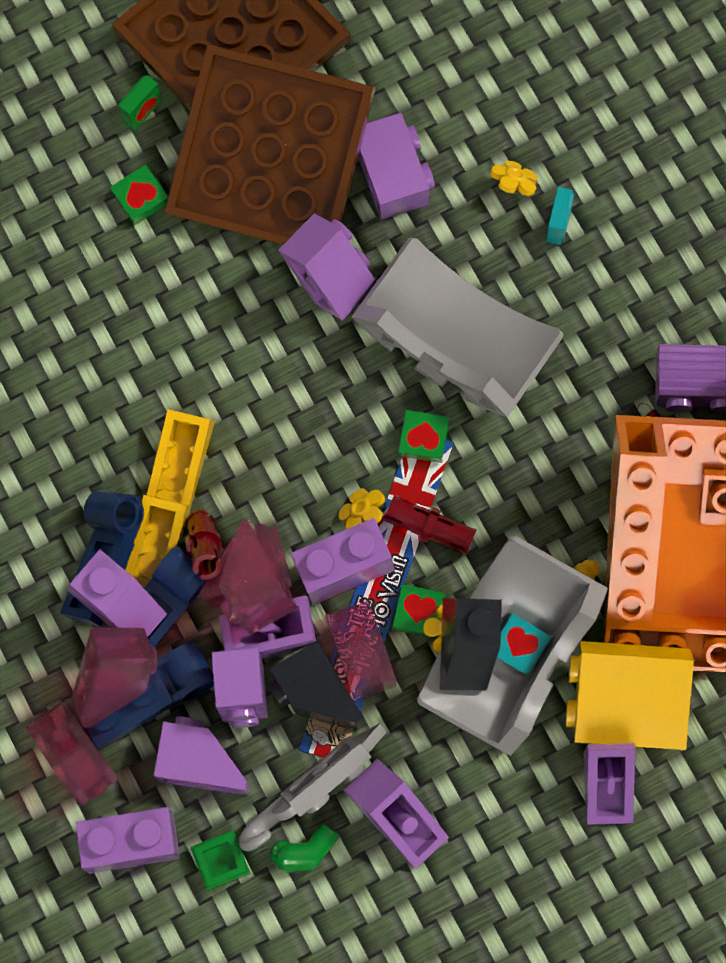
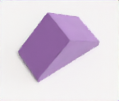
[219,595,316,659]
[583,743,635,824]

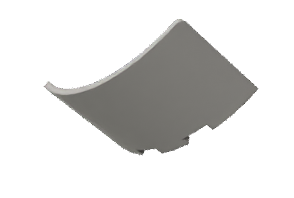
[352,237,564,417]
[417,536,608,756]

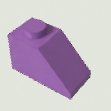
[68,549,167,649]
[154,717,250,796]
[344,759,449,869]

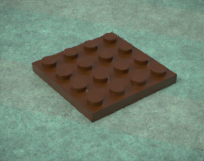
[112,0,351,110]
[165,44,376,245]

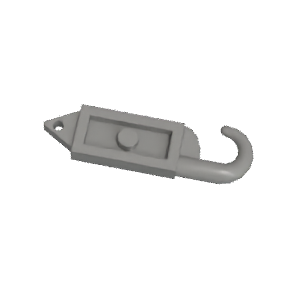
[239,723,386,851]

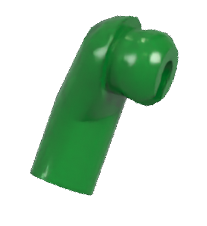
[270,823,339,873]

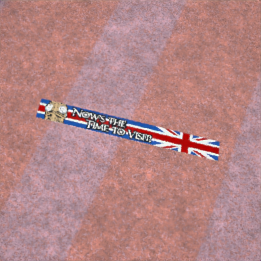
[299,440,453,758]

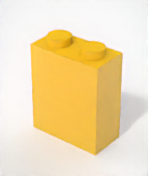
[565,641,694,750]

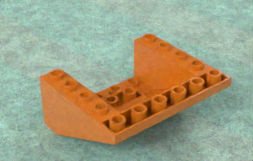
[603,415,726,672]

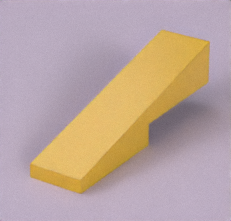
[125,409,215,587]

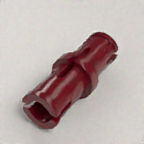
[384,495,477,556]
[185,510,222,580]

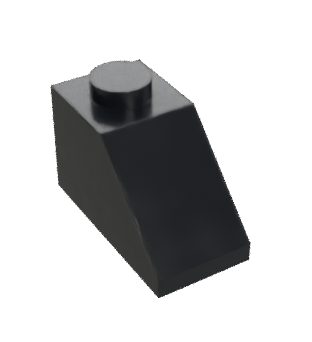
[440,598,502,691]
[268,641,366,730]

